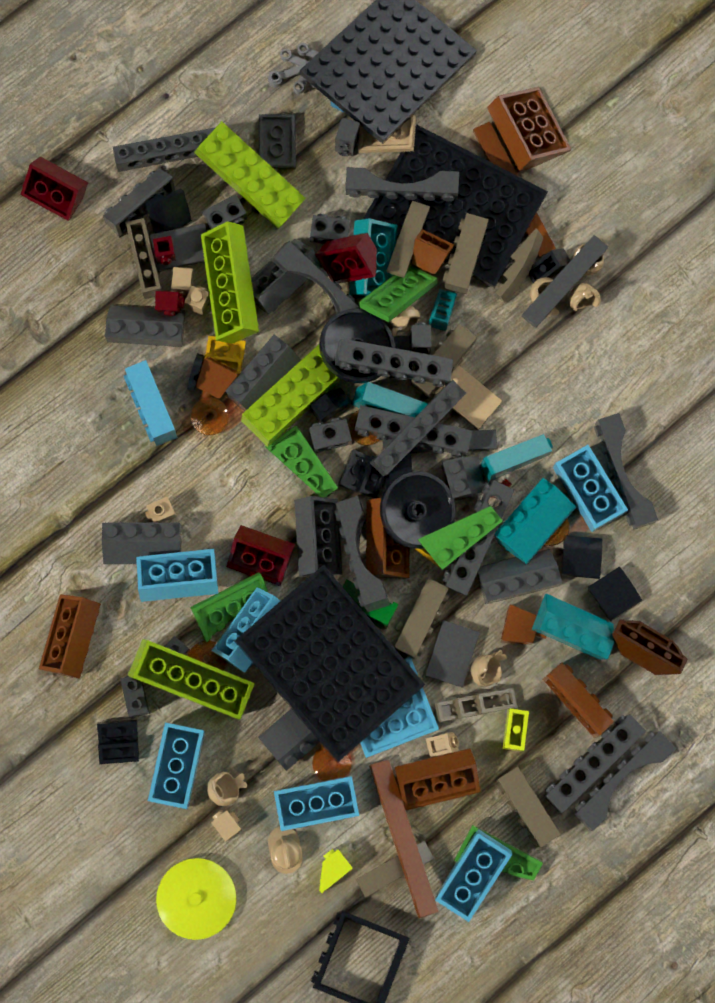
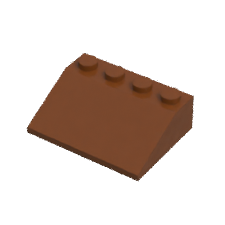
[487,87,572,171]

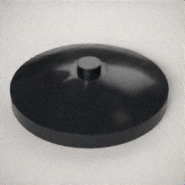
[319,309,395,383]
[380,471,456,549]

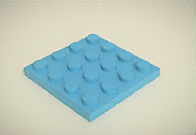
[360,656,439,758]

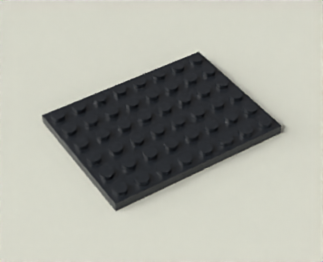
[299,0,477,144]
[363,125,548,288]
[234,565,425,762]

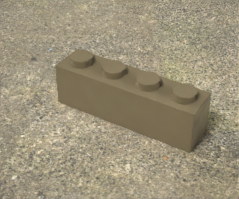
[443,213,489,294]
[126,218,162,299]
[411,324,477,399]
[394,578,450,659]
[496,767,561,847]

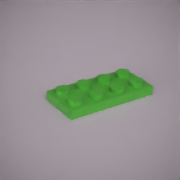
[359,265,438,322]

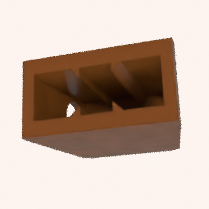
[412,229,454,274]
[196,355,239,404]
[500,605,546,645]

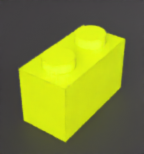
[502,708,529,752]

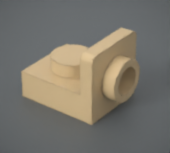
[426,732,459,758]

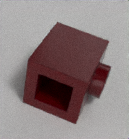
[153,236,176,265]
[155,291,184,316]

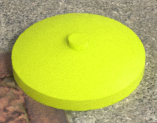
[156,858,236,940]

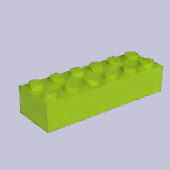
[194,121,306,229]
[201,221,259,344]
[241,345,342,447]
[128,639,255,720]

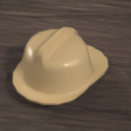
[268,826,302,874]

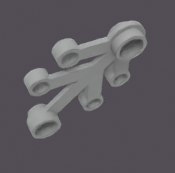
[268,43,319,94]

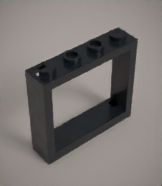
[311,910,410,1003]

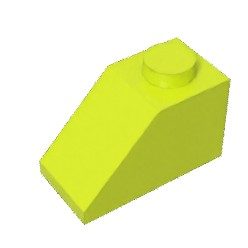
[319,848,353,893]

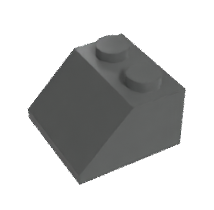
[441,456,485,501]

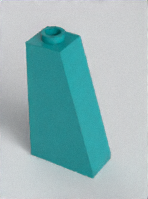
[352,382,428,418]
[481,434,553,482]

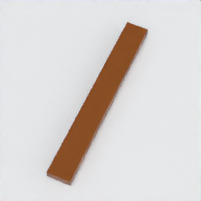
[473,121,556,258]
[369,760,439,918]

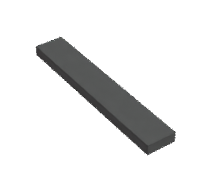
[521,235,609,328]
[382,430,497,453]

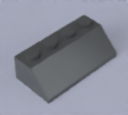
[103,168,176,238]
[251,239,322,314]
[105,305,185,347]
[225,334,301,411]
[294,496,343,577]
[102,522,182,564]
[477,549,562,605]
[258,709,320,771]

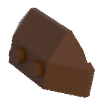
[612,619,688,675]

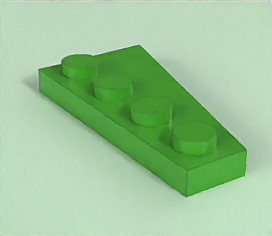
[265,426,339,498]
[418,506,503,570]
[190,572,268,642]
[454,825,543,881]

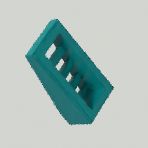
[429,289,457,331]

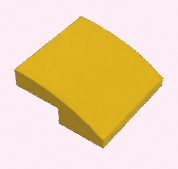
[204,335,246,378]

